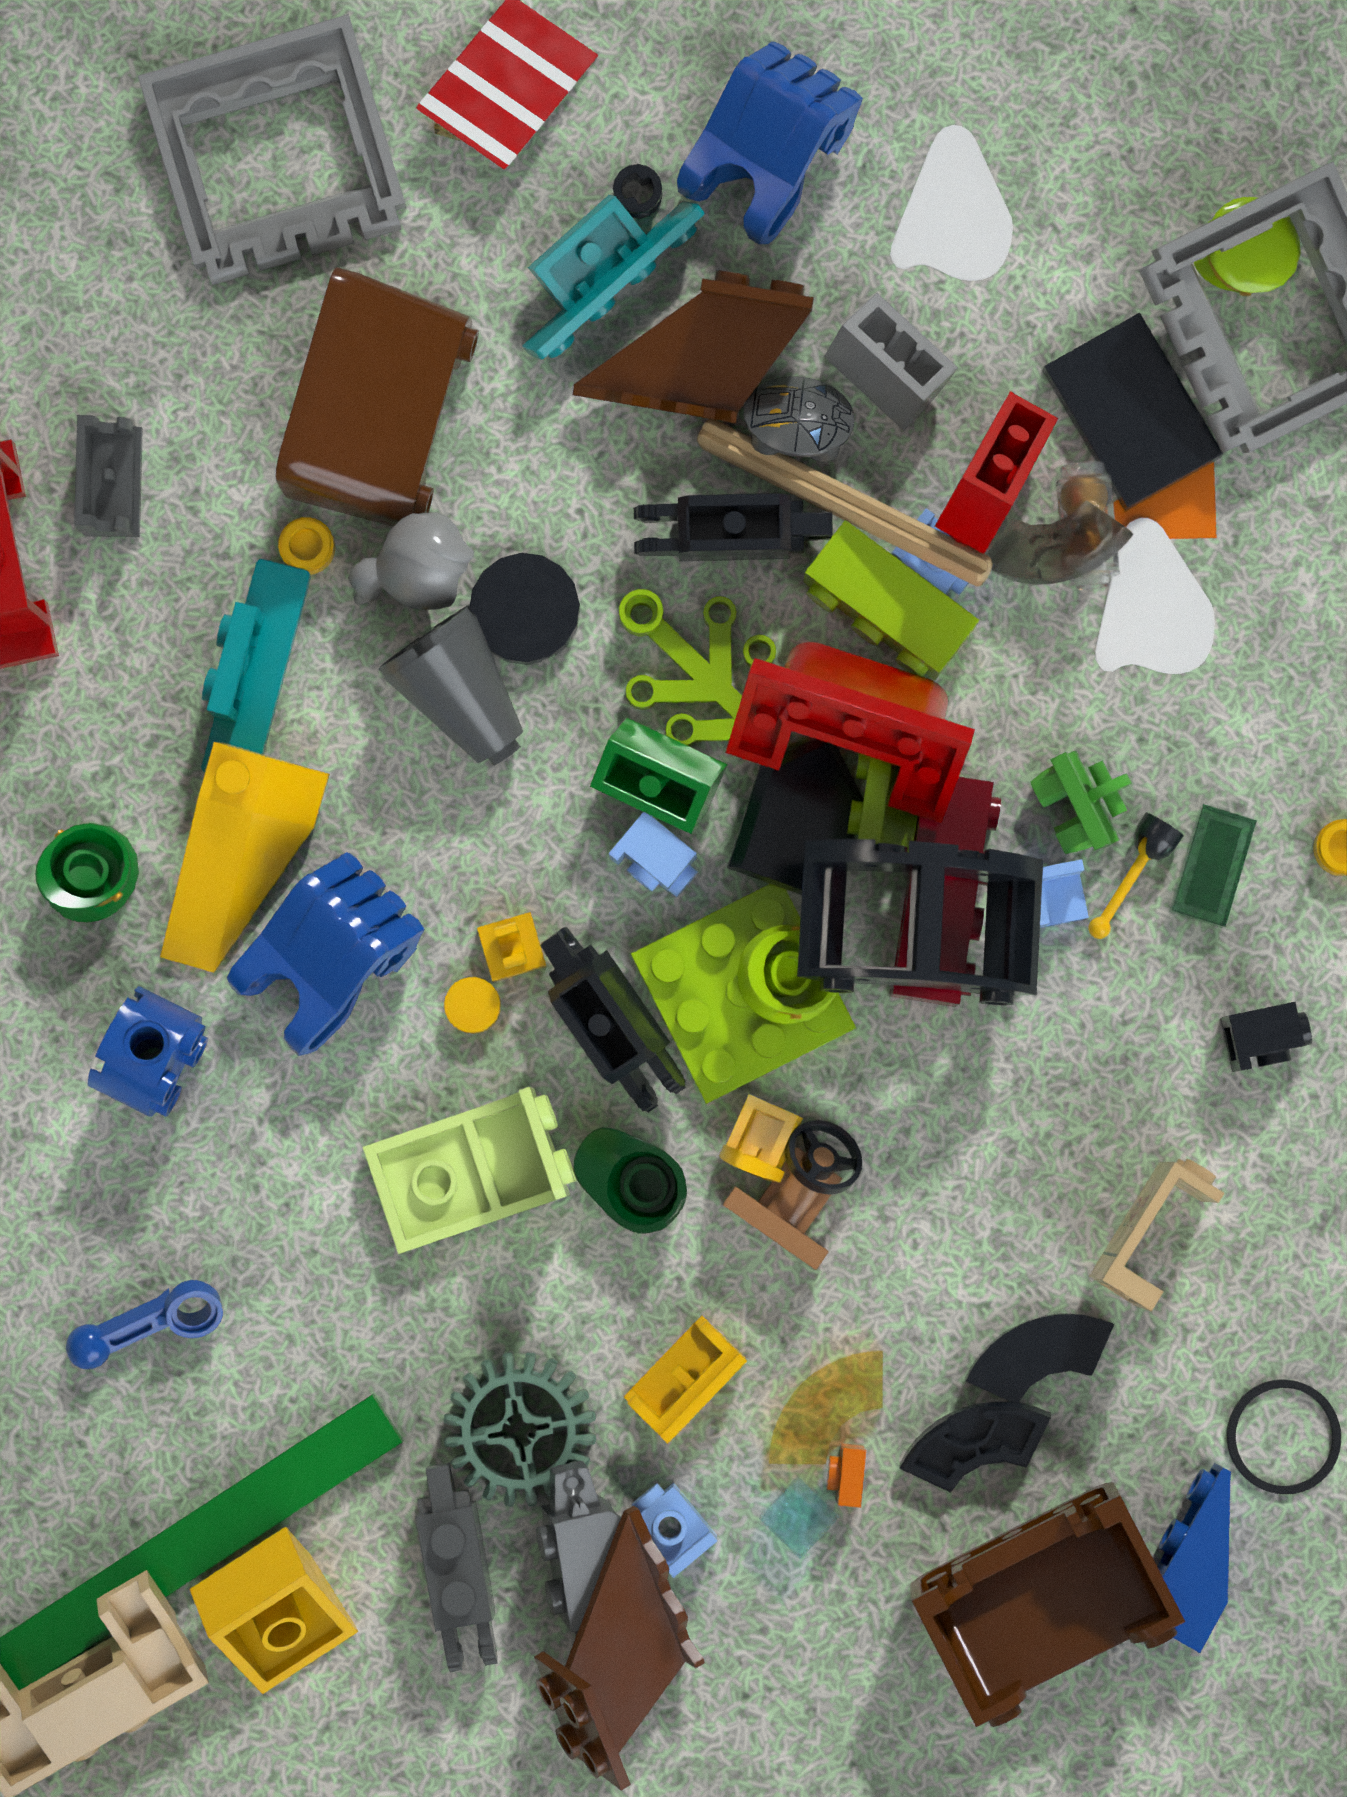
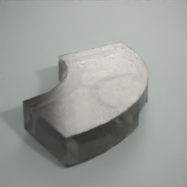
[986,500,1134,585]

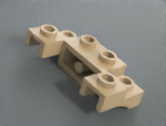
[0,1570,209,1797]

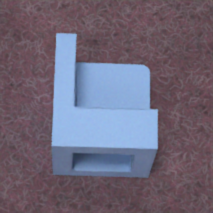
[1040,859,1089,928]

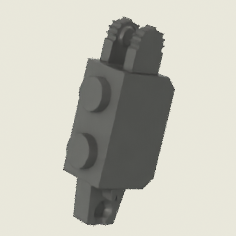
[536,1461,621,1639]
[415,1462,498,1672]

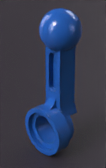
[66,1280,223,1370]

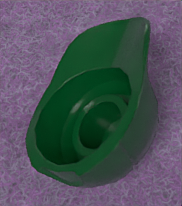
[573,1127,687,1234]

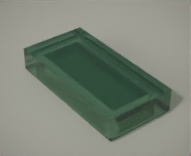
[1169,804,1257,928]

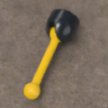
[1088,812,1184,939]

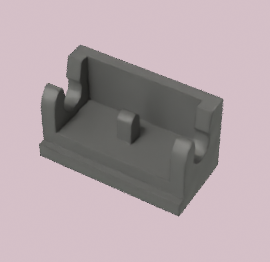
[74,415,143,537]

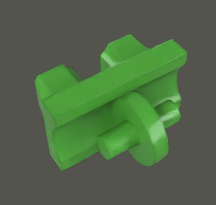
[1030,751,1132,854]

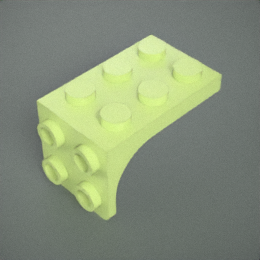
[363,1087,577,1254]

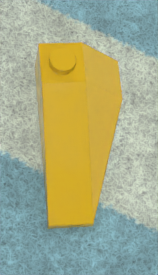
[160,742,330,973]

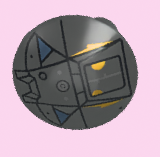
[744,376,854,462]

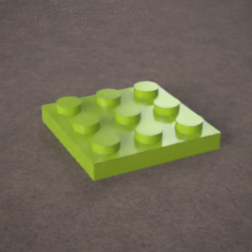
[631,884,856,1104]

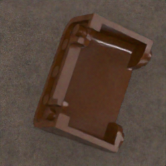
[275,267,479,527]
[910,1482,1185,1727]

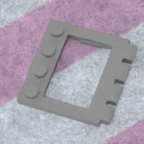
[138,14,407,285]
[1139,162,1347,454]

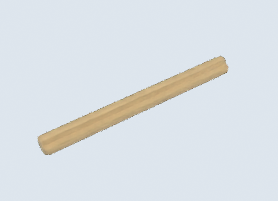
[697,419,993,586]

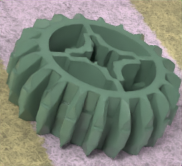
[444,1352,597,1507]

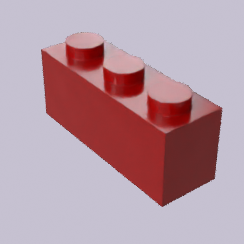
[934,391,1059,554]

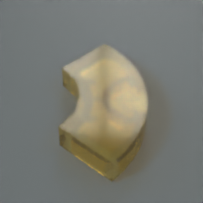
[768,1350,883,1464]

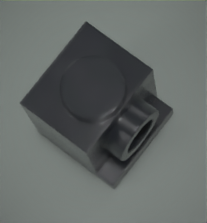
[1220,1002,1312,1072]

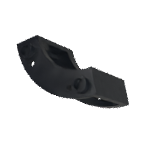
[797,839,1043,1006]

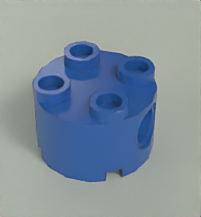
[88,986,209,1117]

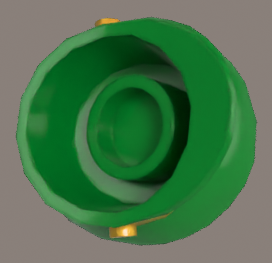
[35,823,139,923]

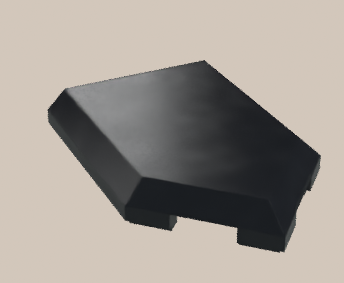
[727,739,864,895]

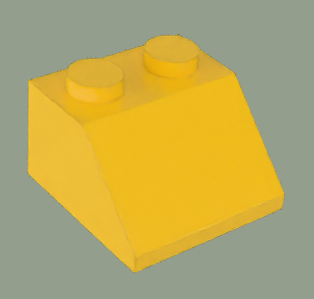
[189,1527,358,1694]

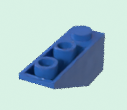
[1157,1462,1231,1653]

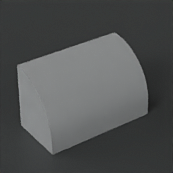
[824,293,958,431]

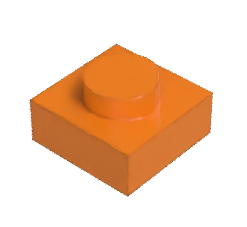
[826,1443,866,1508]

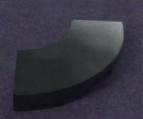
[964,1313,1115,1403]
[899,1402,1051,1493]

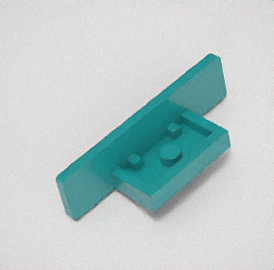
[522,195,705,360]
[201,559,311,773]

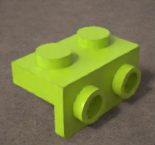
[847,753,918,852]

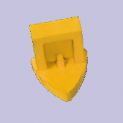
[719,1094,803,1183]

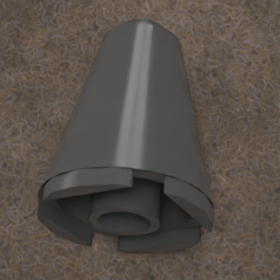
[379,605,523,766]

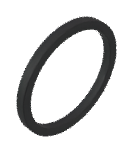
[1227,1379,1341,1494]

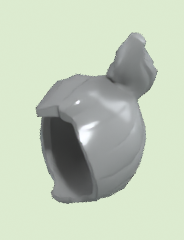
[348,512,474,610]

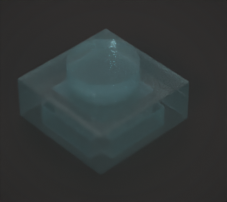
[759,1476,840,1559]

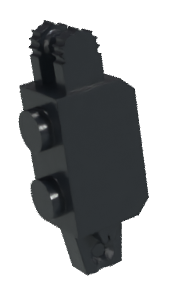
[633,493,833,562]
[540,927,686,1113]

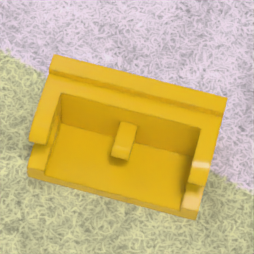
[624,1315,747,1444]

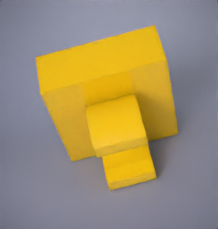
[477,912,547,982]

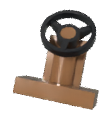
[722,1120,862,1270]

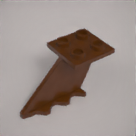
[572,270,814,423]
[534,1506,705,1791]

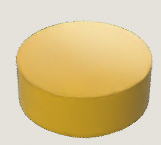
[278,517,335,575]
[1313,819,1347,876]
[444,977,501,1034]

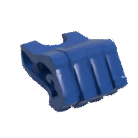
[677,41,863,244]
[227,852,425,1056]

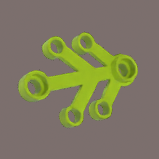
[619,589,776,747]

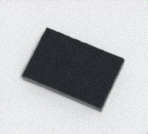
[1042,312,1223,512]

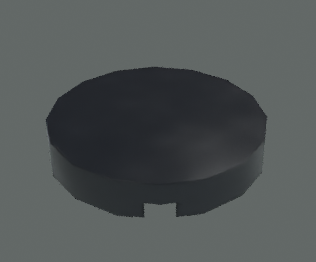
[469,553,581,665]

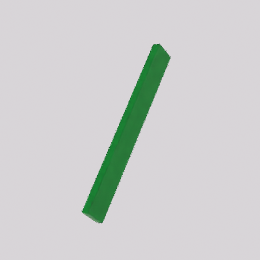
[0,1393,404,1690]

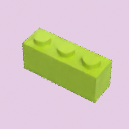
[803,520,979,681]

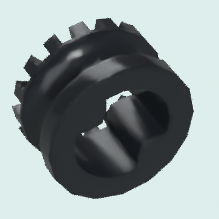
[613,164,662,220]

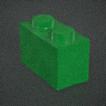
[589,718,728,834]

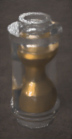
[1056,461,1120,590]

